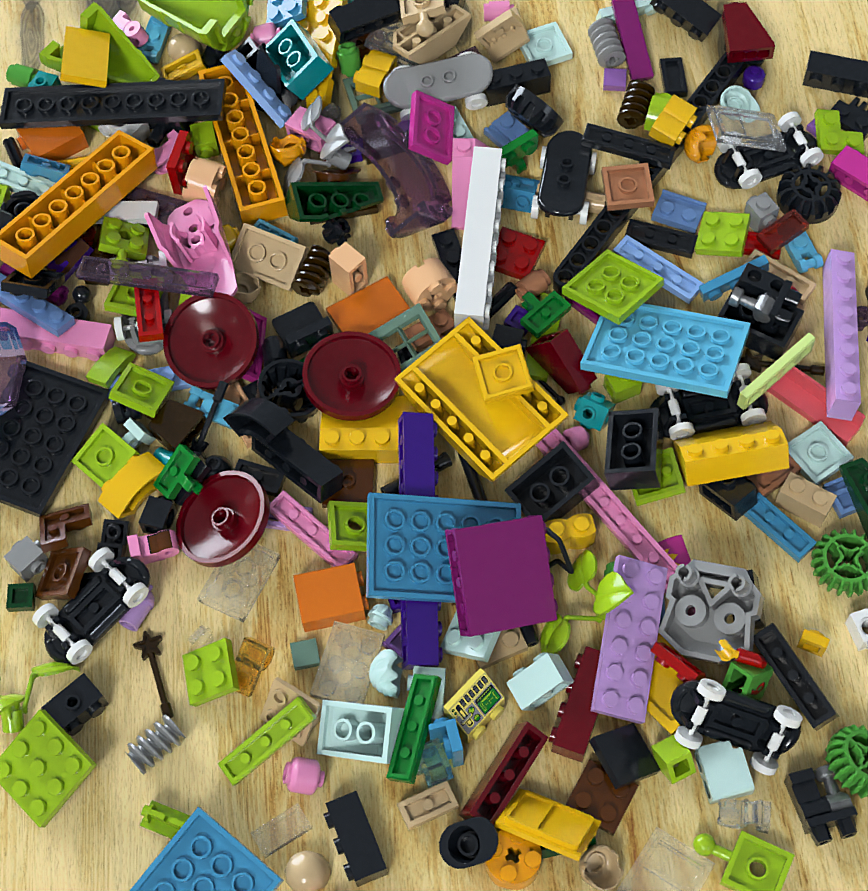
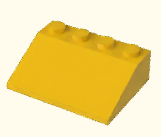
[319,396,420,463]
[672,421,789,487]

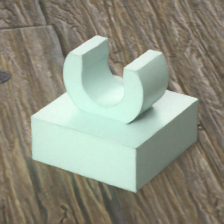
[122,418,156,449]

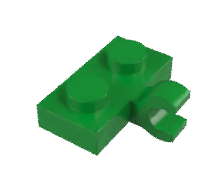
[501,129,538,175]
[520,290,571,339]
[153,444,204,500]

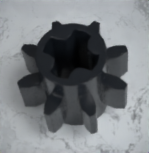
[322,218,351,246]

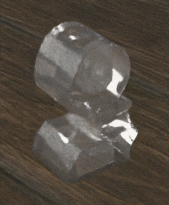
[717,798,771,834]

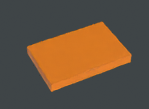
[326,276,410,334]

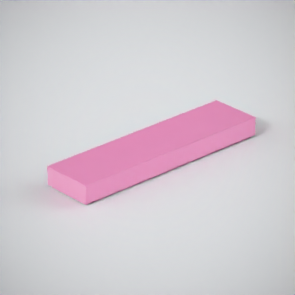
[269,490,358,567]

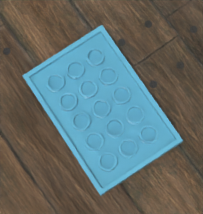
[580,303,751,398]

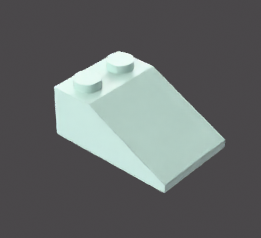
[317,700,405,764]

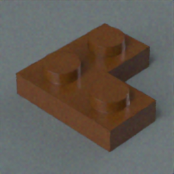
[39,503,93,553]

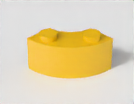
[98,451,165,519]

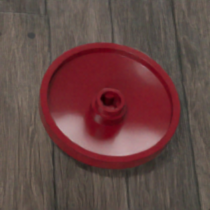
[163,292,259,389]
[302,331,401,421]
[176,470,270,567]

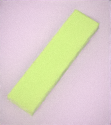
[737,333,815,410]

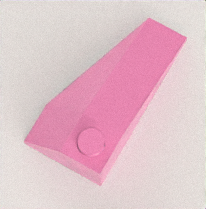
[452,138,491,230]

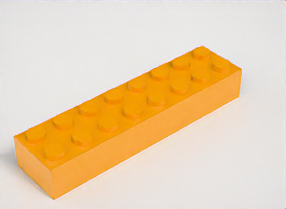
[198,65,288,225]
[0,130,157,279]

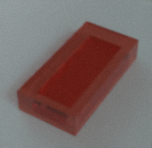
[756,209,809,255]

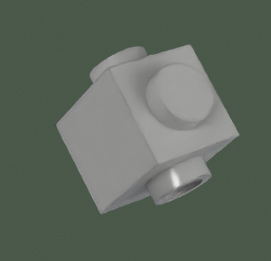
[744,192,780,233]
[3,536,48,582]

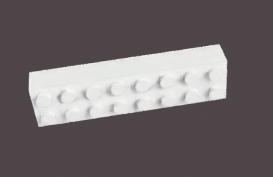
[454,146,506,331]

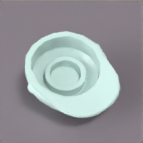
[720,85,760,124]

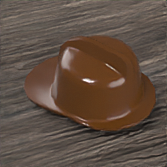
[311,167,361,182]

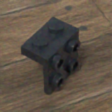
[272,302,334,358]

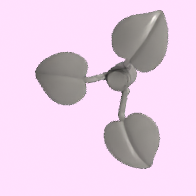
[283,95,352,197]

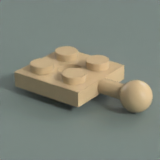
[399,0,446,38]

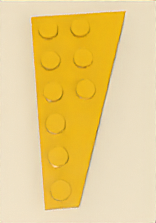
[297,0,348,109]

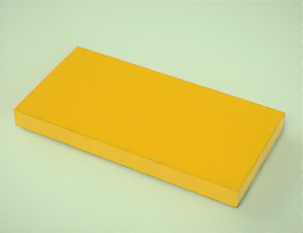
[60,26,110,88]

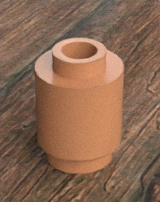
[515,269,551,301]

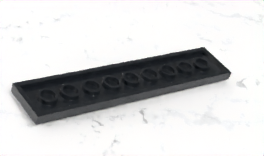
[0,79,226,129]

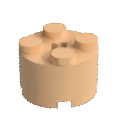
[182,157,227,207]
[402,258,458,312]

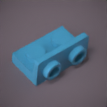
[20,153,71,182]
[501,174,540,213]
[428,717,464,767]

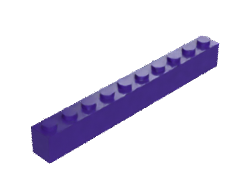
[398,412,443,670]

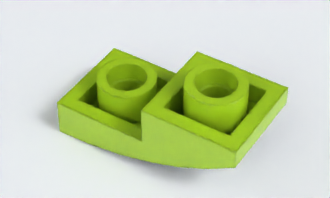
[85,346,136,389]

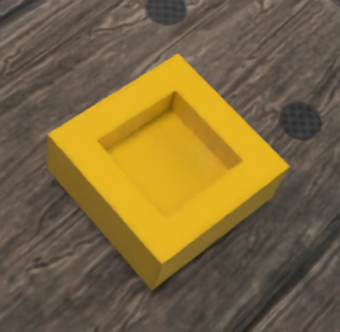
[797,629,830,657]

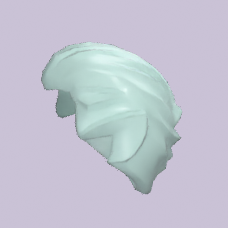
[369,649,403,699]

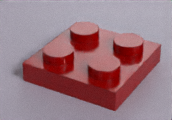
[166,130,197,195]
[494,226,546,280]

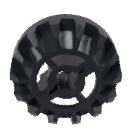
[505,84,564,138]
[776,164,842,224]
[255,359,317,425]

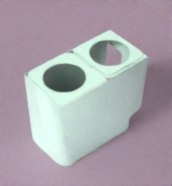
[694,741,755,804]

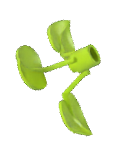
[540,550,634,654]
[0,662,80,733]

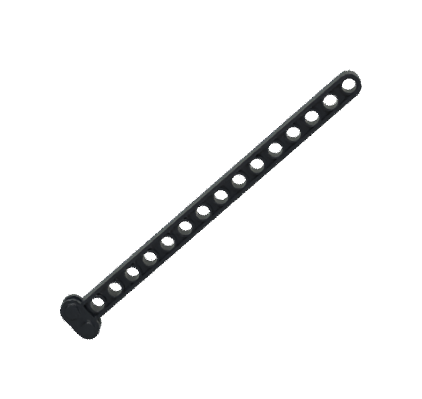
[553,44,765,296]

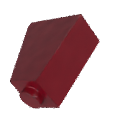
[722,2,775,63]
[526,329,597,394]

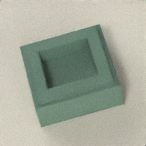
[290,638,321,671]

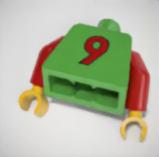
[714,639,774,700]

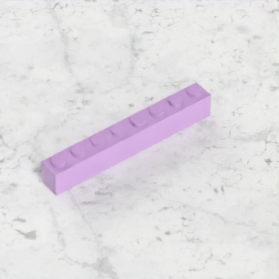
[822,249,861,421]

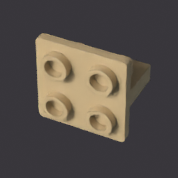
[474,7,530,63]
[260,677,322,746]

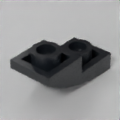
[97,519,131,560]

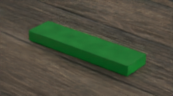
[386,673,442,784]

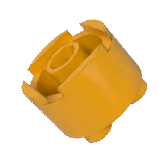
[485,829,542,890]

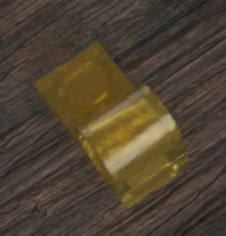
[235,637,275,697]

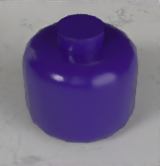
[742,65,766,90]

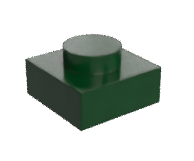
[6,583,36,612]

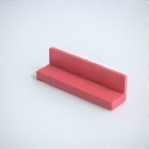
[767,366,866,447]

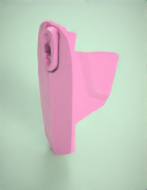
[144,185,238,297]

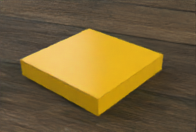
[472,344,534,405]

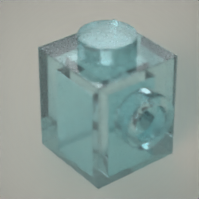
[417,738,454,788]

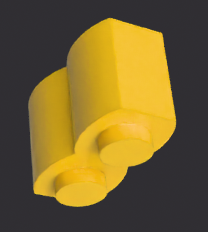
[353,49,398,98]
[648,94,697,146]
[545,513,596,555]

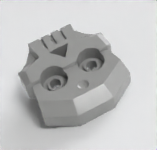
[658,559,765,665]

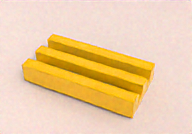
[160,49,207,81]

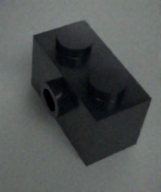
[698,477,758,521]
[41,673,108,736]

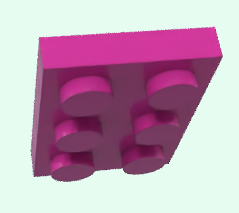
[408,90,455,165]

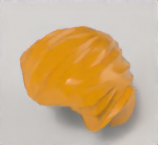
[684,124,719,164]
[268,134,306,167]

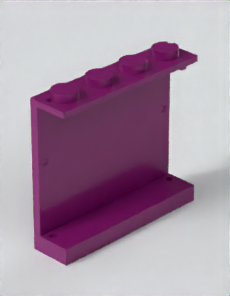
[445,515,558,637]

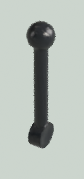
[537,380,566,405]

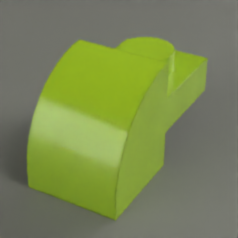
[644,93,672,131]

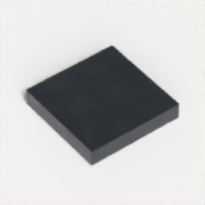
[589,723,661,789]

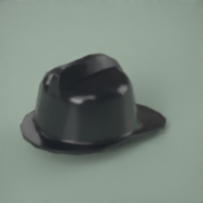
[439,817,498,869]

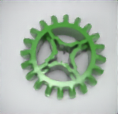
[810,528,868,598]
[825,724,868,799]

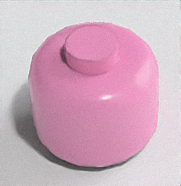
[562,426,590,452]

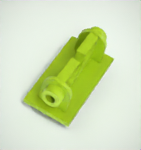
[140,800,190,839]

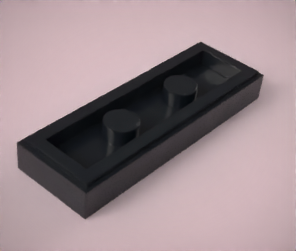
[624,219,698,259]

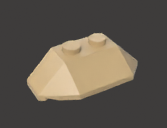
[393,4,471,64]

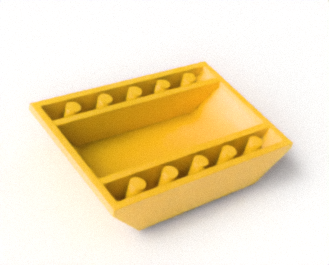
[394,317,569,482]

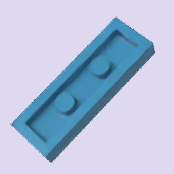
[699,255,769,302]
[744,492,816,563]

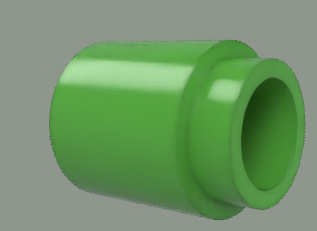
[337,42,362,77]
[6,64,38,87]

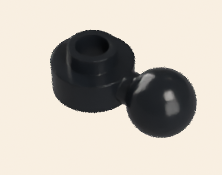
[65,285,91,321]

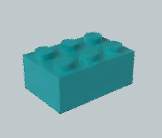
[266,19,334,100]

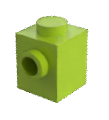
[190,121,220,158]
[603,375,643,404]
[651,735,696,784]

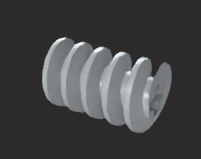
[588,18,626,68]
[126,715,185,774]

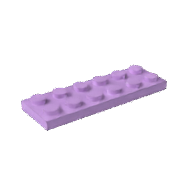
[590,555,668,724]

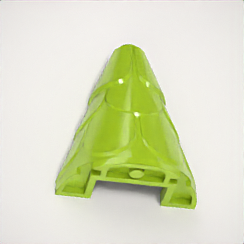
[138,0,253,51]
[39,2,160,83]

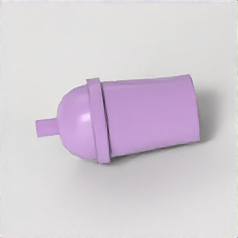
[119,584,155,632]

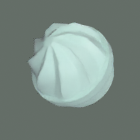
[367,604,393,631]

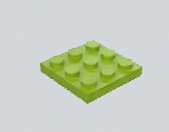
[562,249,664,325]
[0,709,97,828]

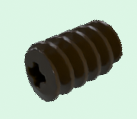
[617,80,655,129]
[291,245,331,297]

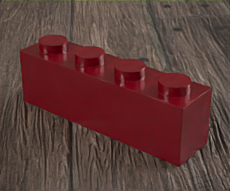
[548,646,600,762]
[459,721,549,825]

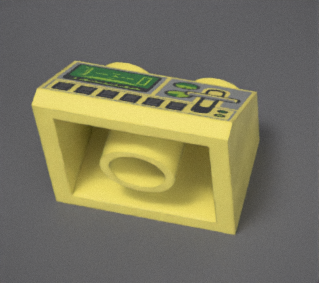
[443,668,505,744]

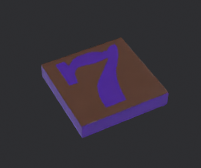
[45,236,94,284]

